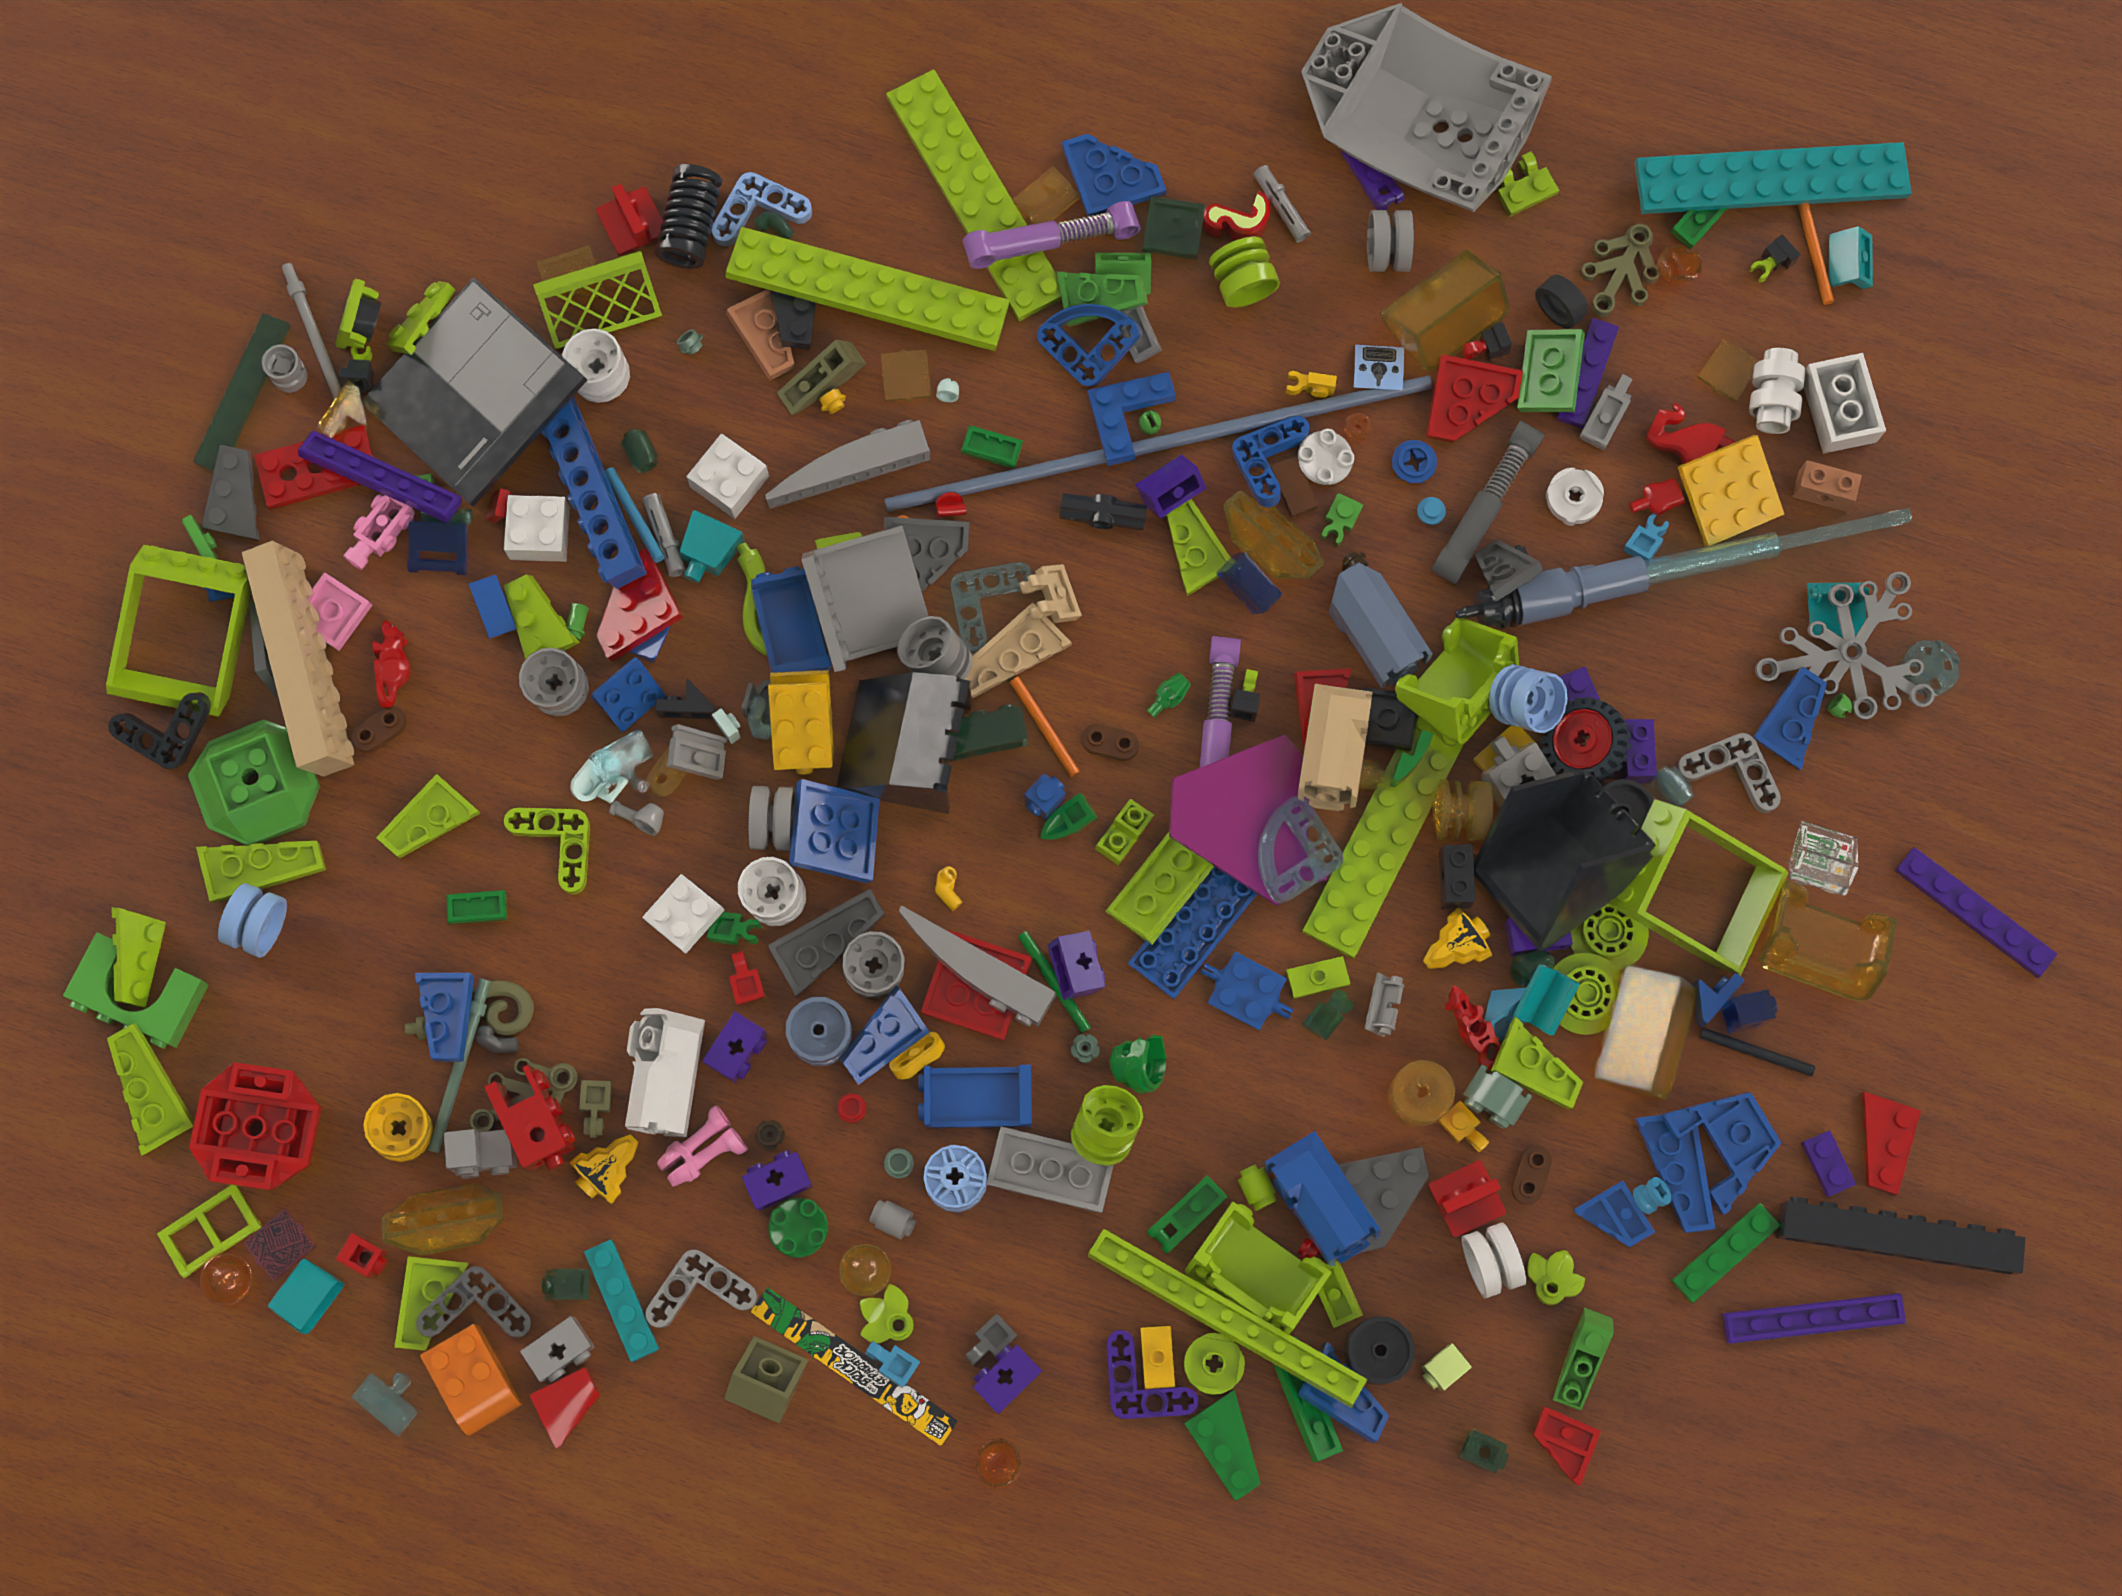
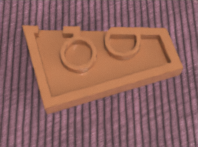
[726,289,794,381]

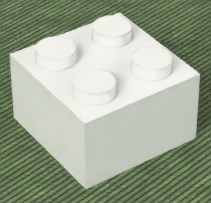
[686,433,769,519]
[504,495,570,562]

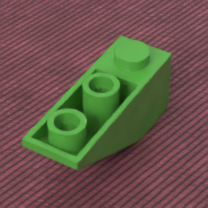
[1553,1308,1614,1411]

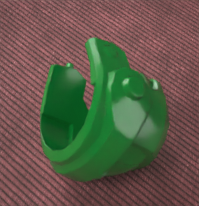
[1110,1035,1166,1094]

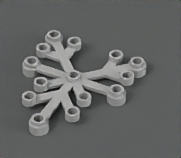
[1755,571,1935,719]

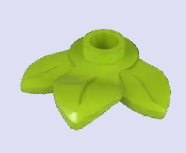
[1527,1250,1585,1305]
[860,1284,914,1343]

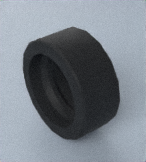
[1535,274,1588,329]

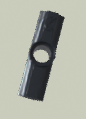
[1060,493,1147,531]

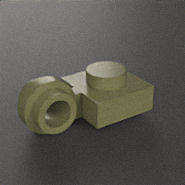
[579,1080,613,1138]

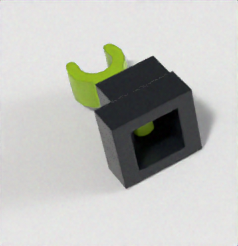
[1749,234,1800,283]
[339,346,374,393]
[1229,669,1260,722]

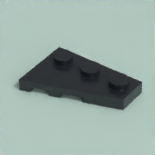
[770,290,816,350]

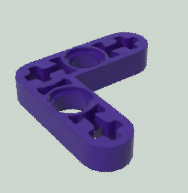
[1107,1330,1198,1419]

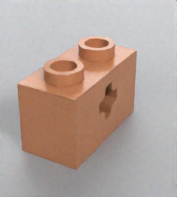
[1792,460,1862,512]

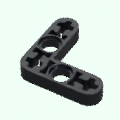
[108,692,211,769]

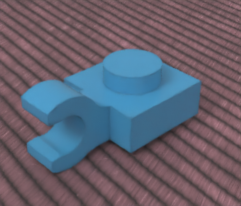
[865,1341,920,1389]

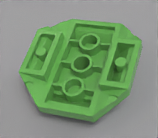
[188,719,320,846]

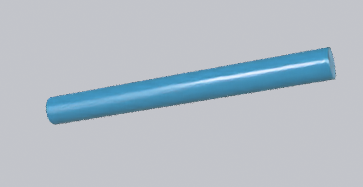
[605,467,665,563]

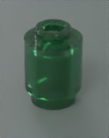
[621,429,658,473]

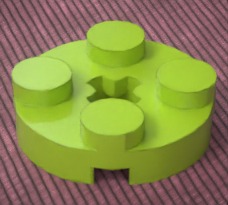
[1184,1333,1245,1395]

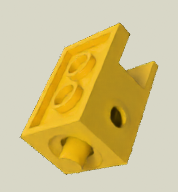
[768,670,834,774]

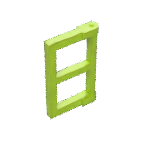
[157,1185,262,1279]

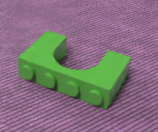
[63,932,209,1049]

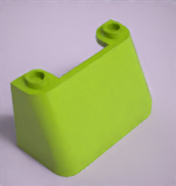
[1395,618,1519,744]
[1185,1202,1332,1334]

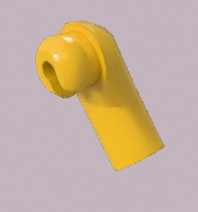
[935,866,963,911]

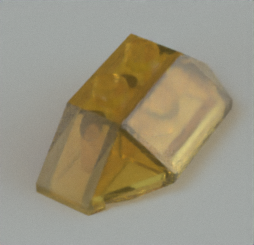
[1223,490,1325,579]
[382,1183,503,1256]

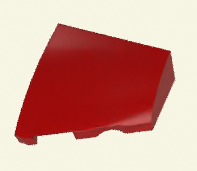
[529,1367,601,1448]

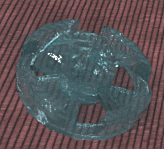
[1902,640,1960,695]

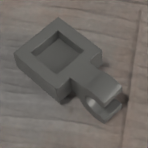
[965,1314,1017,1366]

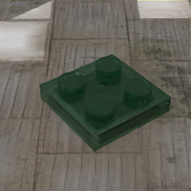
[1142,196,1205,260]

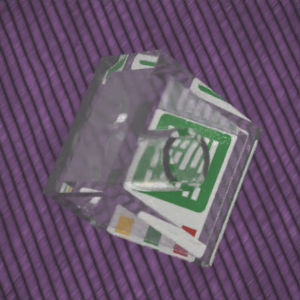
[1789,821,1859,896]

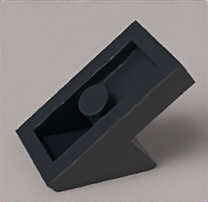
[656,679,716,720]

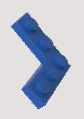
[1087,372,1176,466]

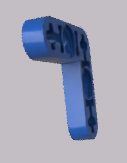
[1232,416,1310,507]

